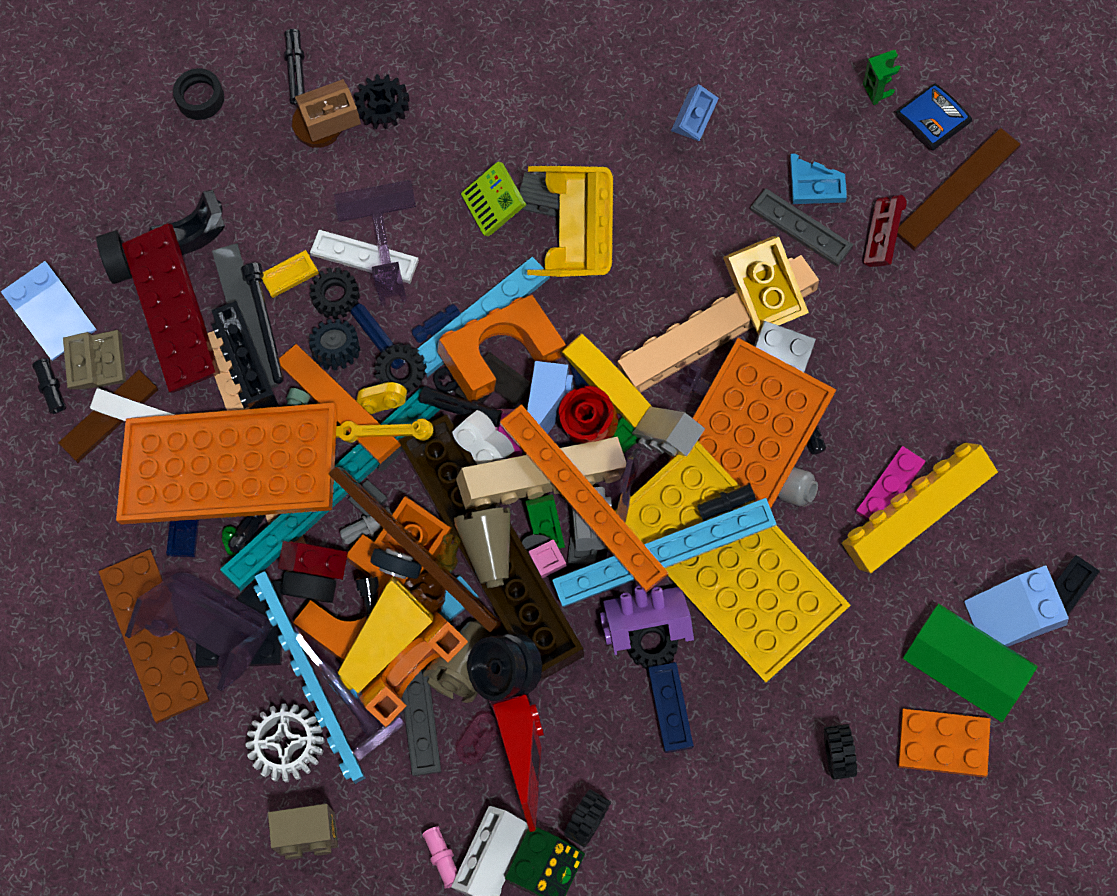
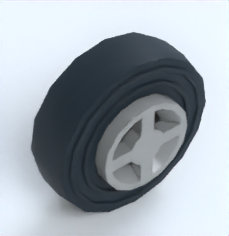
[370,548,422,579]

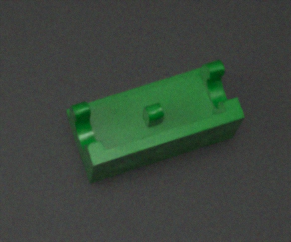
[863,49,901,105]

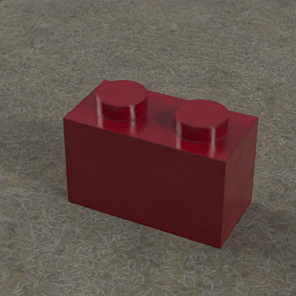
[278,541,348,580]

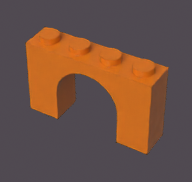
[437,295,566,402]
[293,534,409,662]
[356,611,468,727]

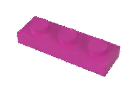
[856,446,926,521]

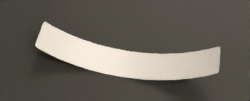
[90,388,174,421]

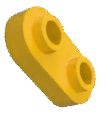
[356,382,407,414]

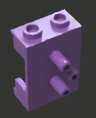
[600,585,694,655]

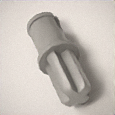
[340,507,392,544]

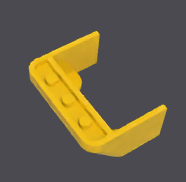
[527,166,613,277]

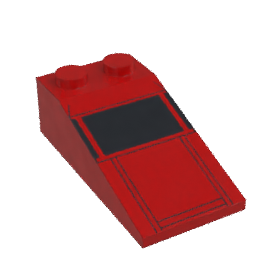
[493,695,544,832]

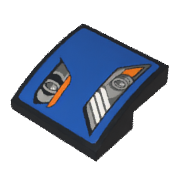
[896,83,972,151]

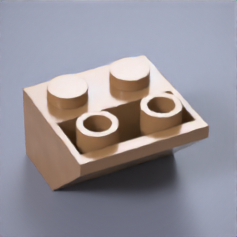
[295,79,361,142]

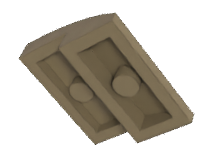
[63,330,126,389]

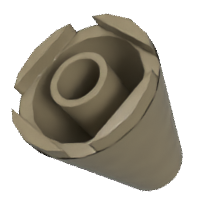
[454,507,511,588]
[423,621,492,703]

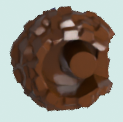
[404,573,446,615]

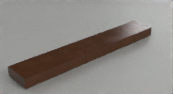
[897,128,1021,251]

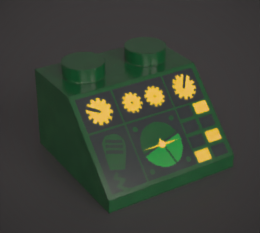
[505,827,585,896]

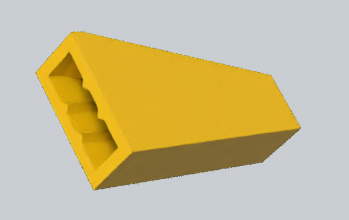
[338,576,434,693]

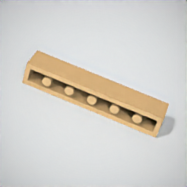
[456,437,628,510]

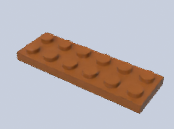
[98,550,210,724]

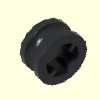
[434,368,459,394]

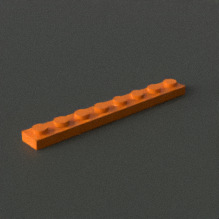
[500,404,668,593]

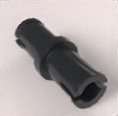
[32,359,66,414]
[697,482,757,521]

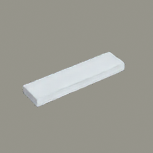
[310,230,419,284]

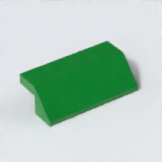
[903,603,1038,722]

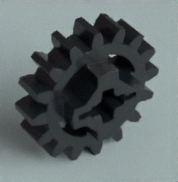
[354,74,410,129]

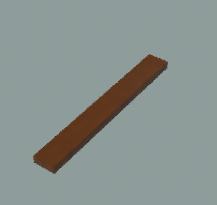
[328,467,501,633]

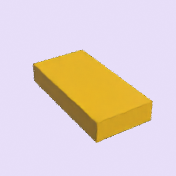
[262,250,319,298]

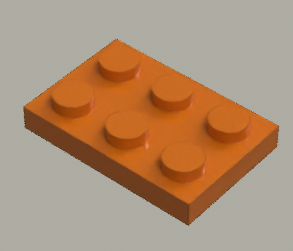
[898,709,991,778]

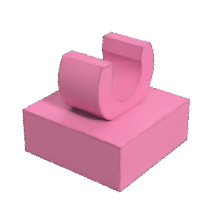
[529,539,566,578]

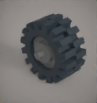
[309,319,360,371]

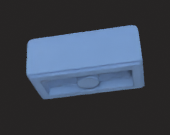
[671,84,719,141]

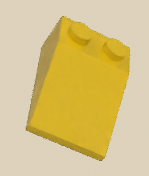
[723,236,809,333]

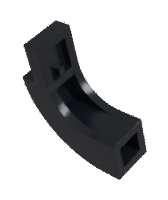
[149,190,225,256]

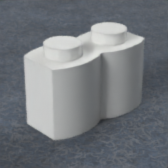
[452,410,514,465]

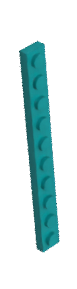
[220,387,440,592]

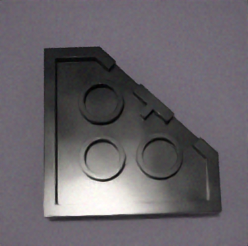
[195,581,283,668]

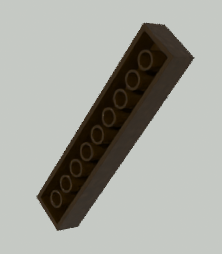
[398,414,584,682]

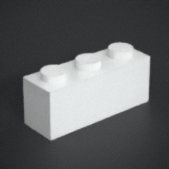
[451,806,529,896]

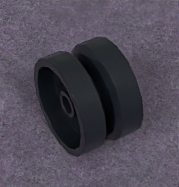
[467,633,542,701]

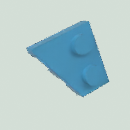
[790,154,847,204]

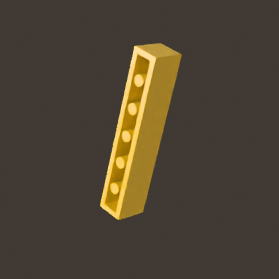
[842,443,998,573]

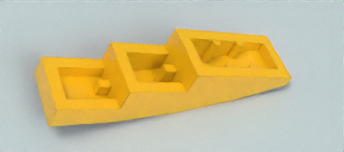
[562,334,652,428]

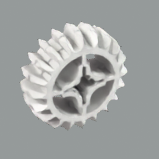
[246,704,325,782]

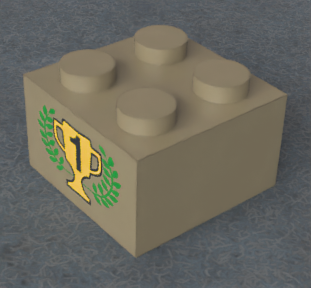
[268,804,338,860]

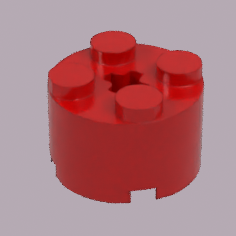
[559,386,618,445]

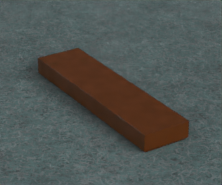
[58,370,158,463]

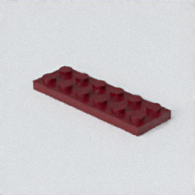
[122,223,220,393]

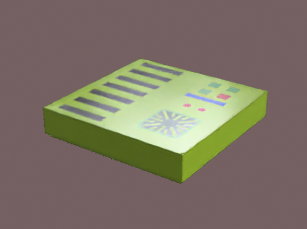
[461,162,526,236]

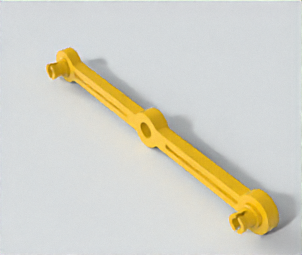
[336,419,433,443]

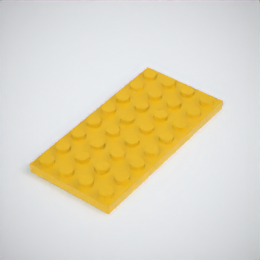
[615,441,851,683]

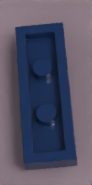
[648,662,694,753]

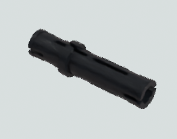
[284,29,305,105]
[419,386,503,427]

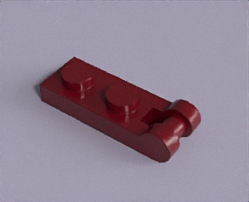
[864,195,907,267]

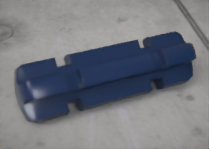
[411,304,460,343]

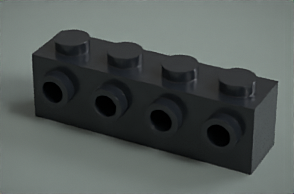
[211,301,279,409]

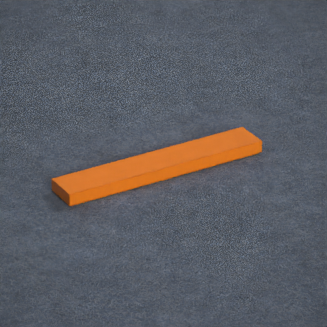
[279,344,401,464]

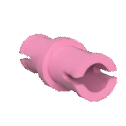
[422,826,458,888]

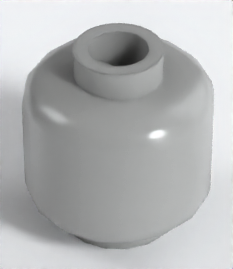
[778,467,818,506]

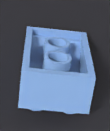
[1,261,96,361]
[527,361,574,434]
[964,566,1069,647]

